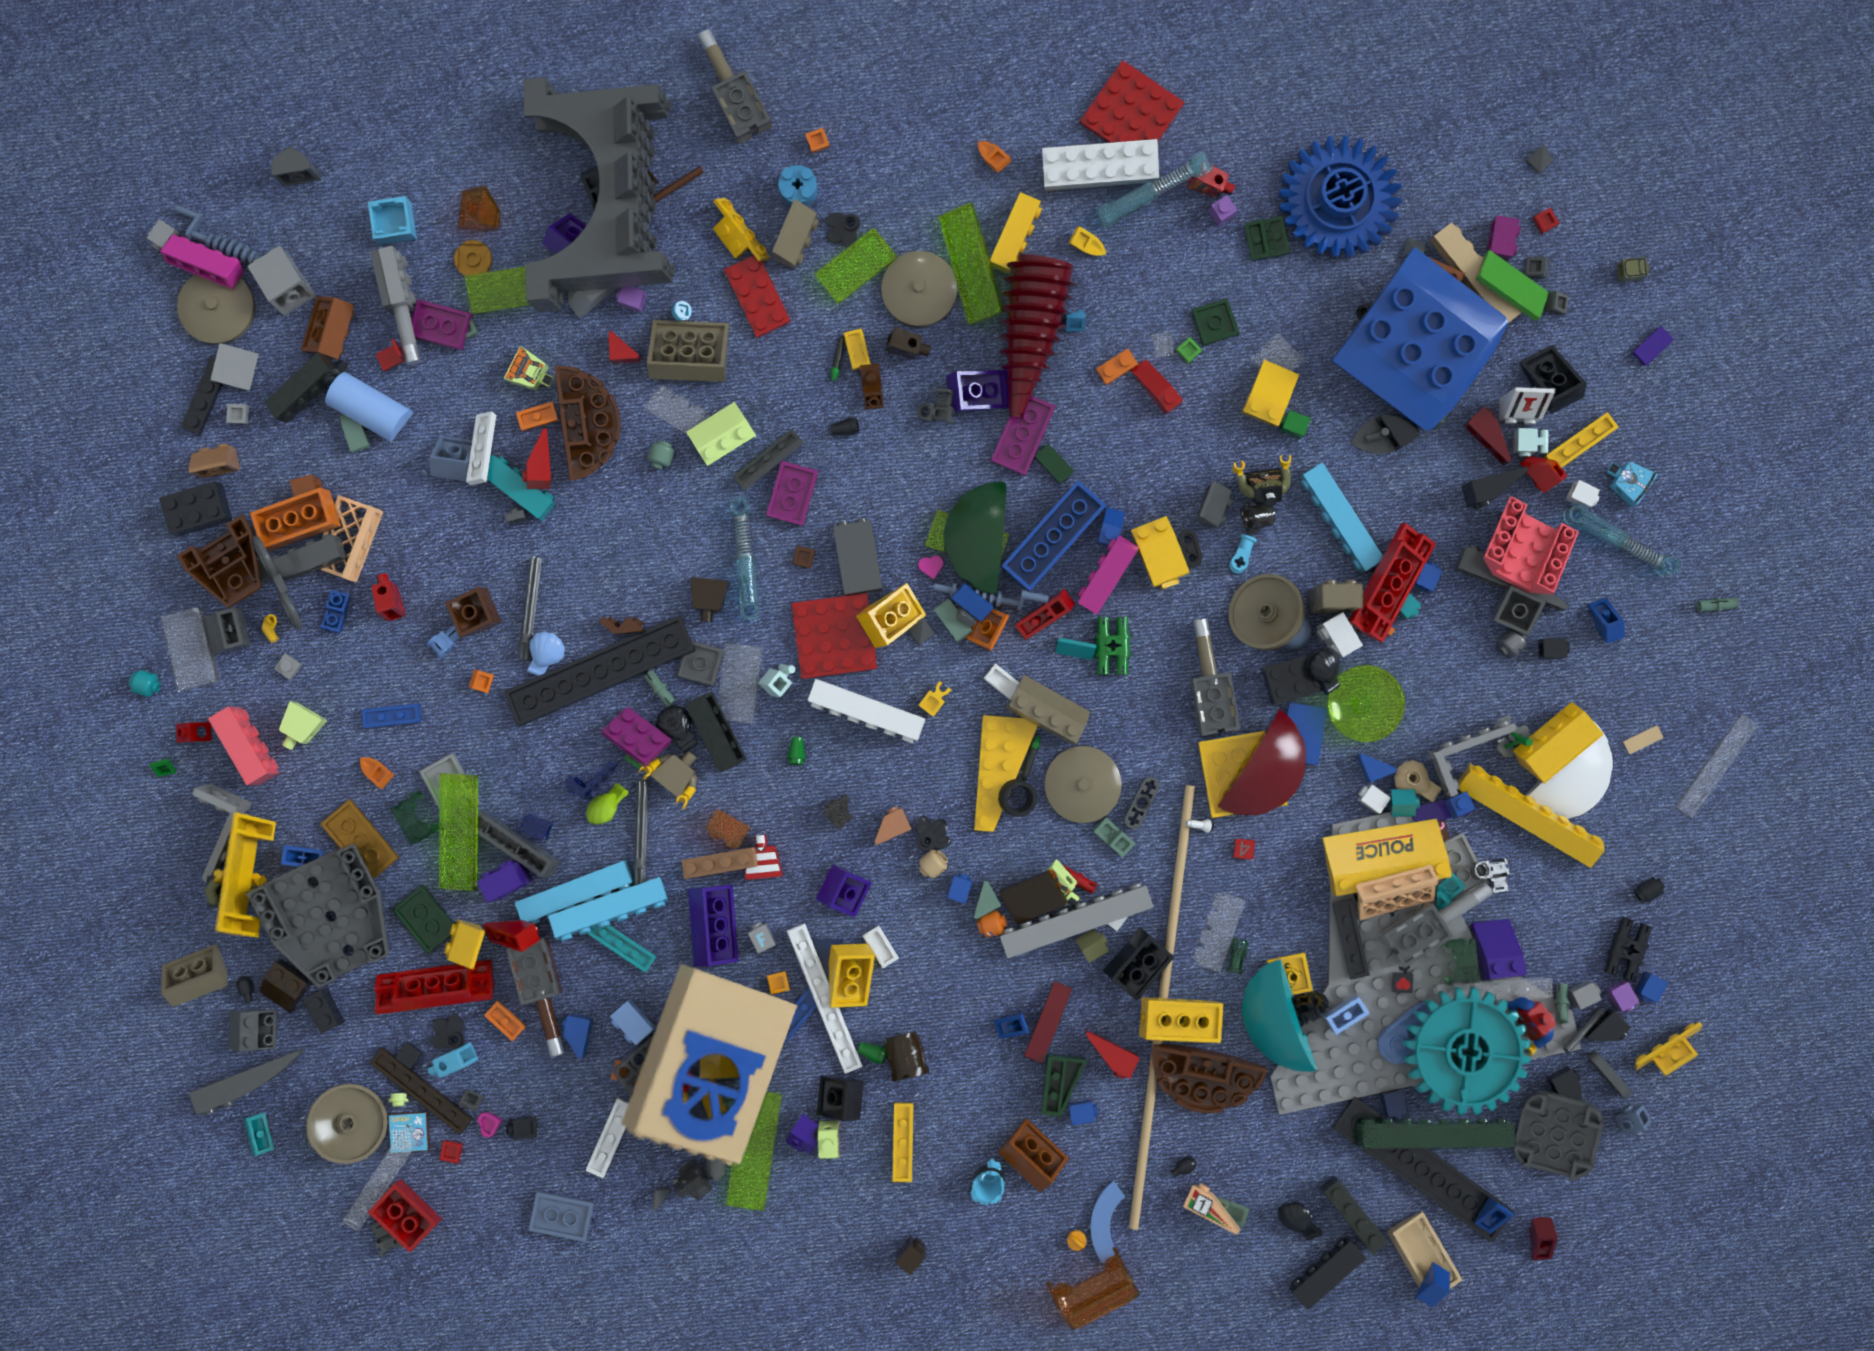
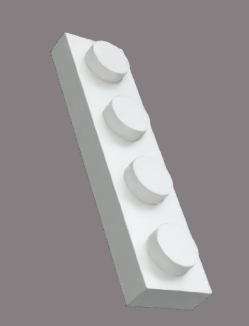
[466,411,496,485]
[585,1098,629,1178]

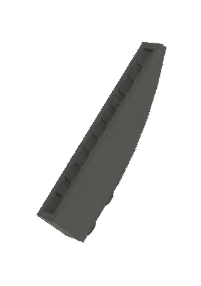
[1454,545,1568,611]
[451,799,561,878]
[189,1048,305,1116]

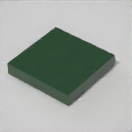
[1191,298,1239,346]

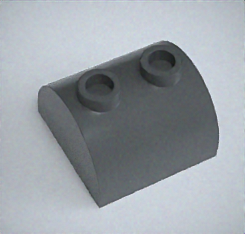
[271,147,321,187]
[1492,585,1546,636]

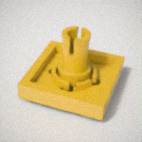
[1266,952,1313,995]

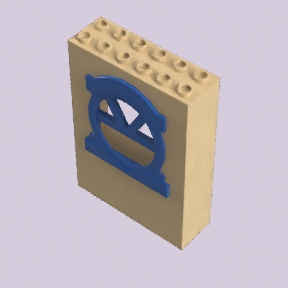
[621,964,797,1165]

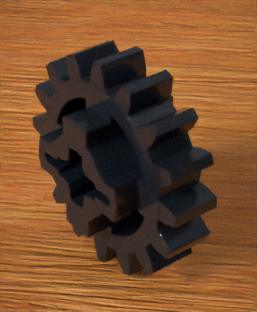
[1292,990,1329,1024]

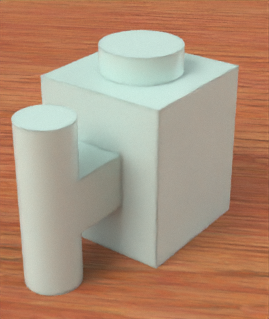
[1513,428,1548,457]
[758,664,795,697]

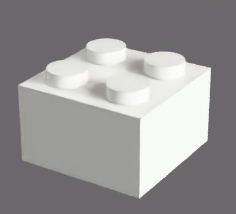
[1316,612,1363,658]

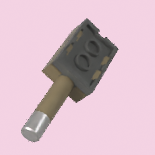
[698,30,773,144]
[1190,618,1240,736]

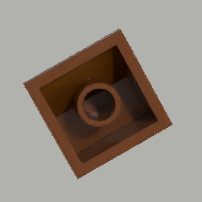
[445,587,502,638]

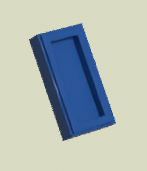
[952,583,993,622]

